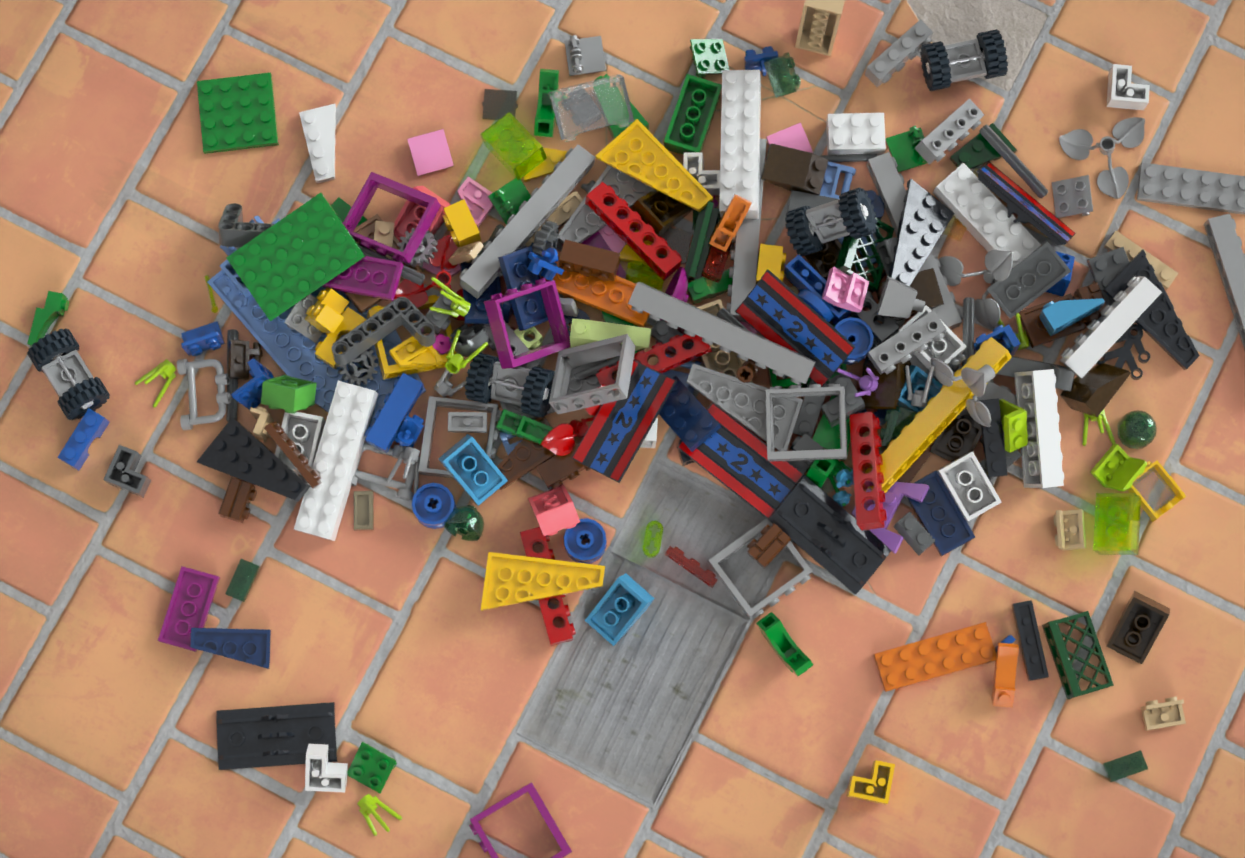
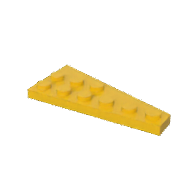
[595,119,713,212]
[481,552,605,611]

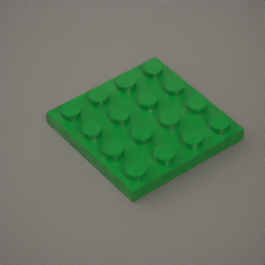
[197,72,279,154]

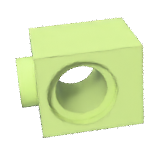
[514,327,543,350]

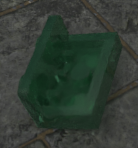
[764,52,801,98]

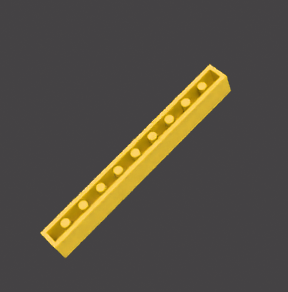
[865,337,1012,493]

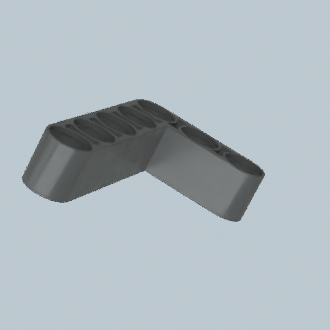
[218,203,274,247]
[332,297,436,365]
[974,350,1075,391]

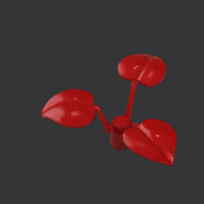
[394,235,464,321]
[541,383,607,456]

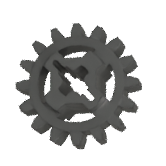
[532,220,559,257]
[336,349,379,386]

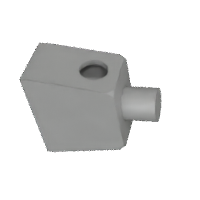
[876,276,925,318]

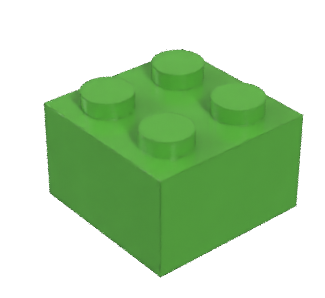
[261,375,317,413]

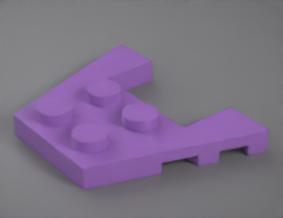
[852,482,929,554]

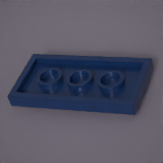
[498,246,548,331]
[460,260,504,324]
[659,376,721,452]
[906,471,975,557]

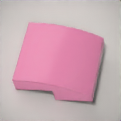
[766,123,813,153]
[407,129,454,176]
[822,267,869,312]

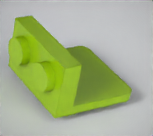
[999,399,1028,453]
[1090,444,1147,491]

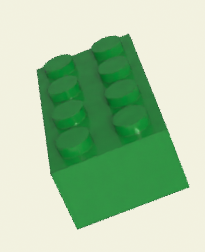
[663,74,722,155]

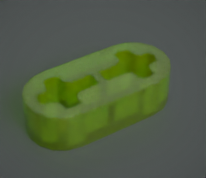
[643,521,663,558]

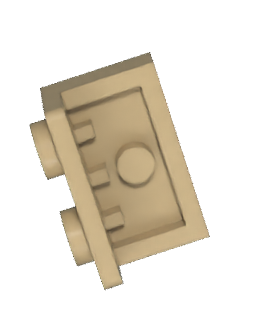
[249,406,274,442]
[1053,509,1086,551]
[1141,697,1186,731]

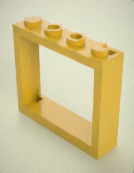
[367,295,457,380]

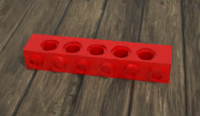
[585,182,682,281]
[596,334,712,386]
[849,412,887,531]
[520,527,576,646]

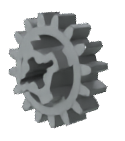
[397,228,438,268]

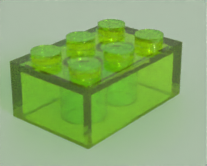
[480,112,547,180]
[1093,493,1141,555]

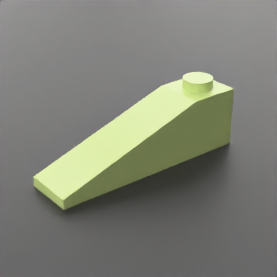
[570,318,651,351]

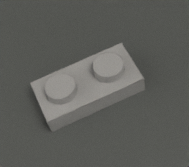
[448,412,487,433]

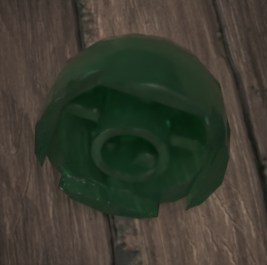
[1117,410,1157,449]
[444,505,484,541]

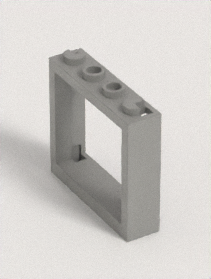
[549,334,636,414]
[765,384,847,462]
[418,396,501,479]
[708,518,813,619]

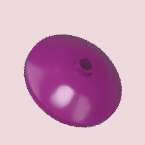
[660,267,689,320]

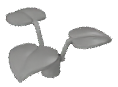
[1059,117,1145,199]
[938,250,1013,329]
[931,358,996,427]

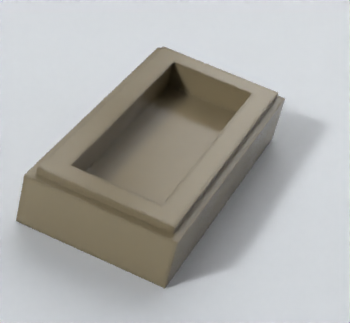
[354,491,374,530]

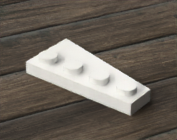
[299,104,336,183]

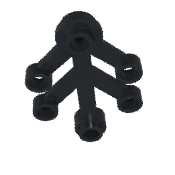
[1097,324,1150,380]

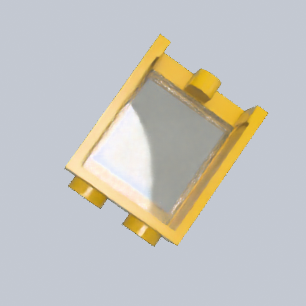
[1128,460,1186,522]

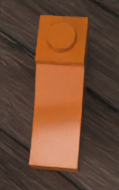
[709,194,752,252]
[991,643,1019,708]

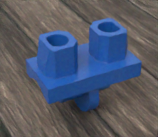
[744,46,778,76]
[527,247,564,281]
[395,415,424,448]

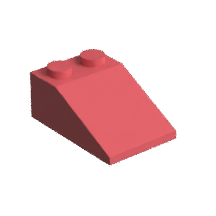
[394,185,451,243]
[528,484,580,536]

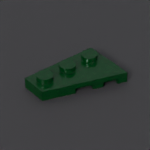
[950,123,1017,169]

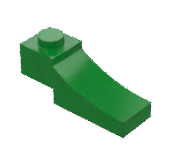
[687,269,732,304]
[27,291,69,347]
[495,409,553,445]

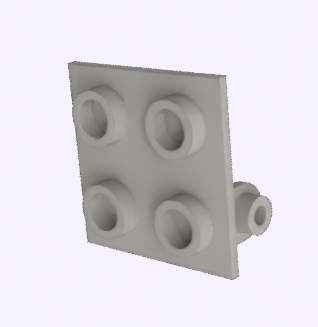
[564,35,606,76]
[1052,175,1093,218]
[284,294,322,343]

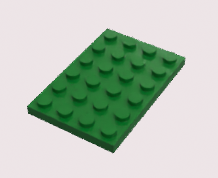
[226,192,365,321]

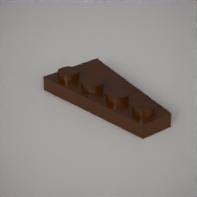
[497,416,556,490]
[264,422,322,489]

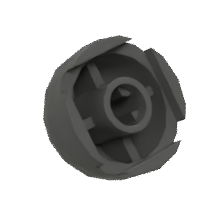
[449,324,488,357]

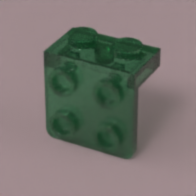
[879,406,918,448]

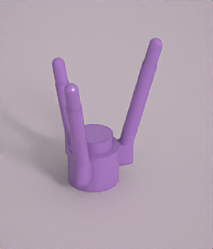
[837,368,879,397]

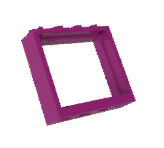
[343,172,441,264]
[484,278,571,369]
[469,782,572,858]

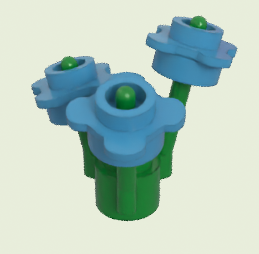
[828,459,854,507]

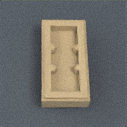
[449,241,484,265]

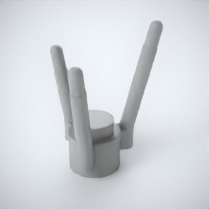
[433,353,467,398]
[905,365,935,407]
[386,447,420,494]

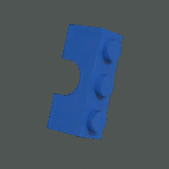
[58,408,110,471]

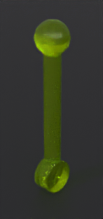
[205,275,219,313]

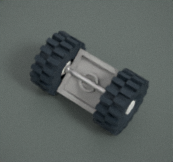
[920,29,1008,91]
[785,188,877,256]
[27,328,110,420]
[465,353,555,418]

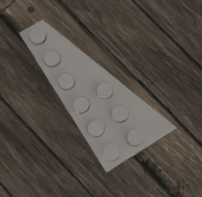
[558,165,655,244]
[686,364,803,451]

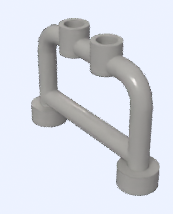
[177,359,231,430]
[351,442,415,501]

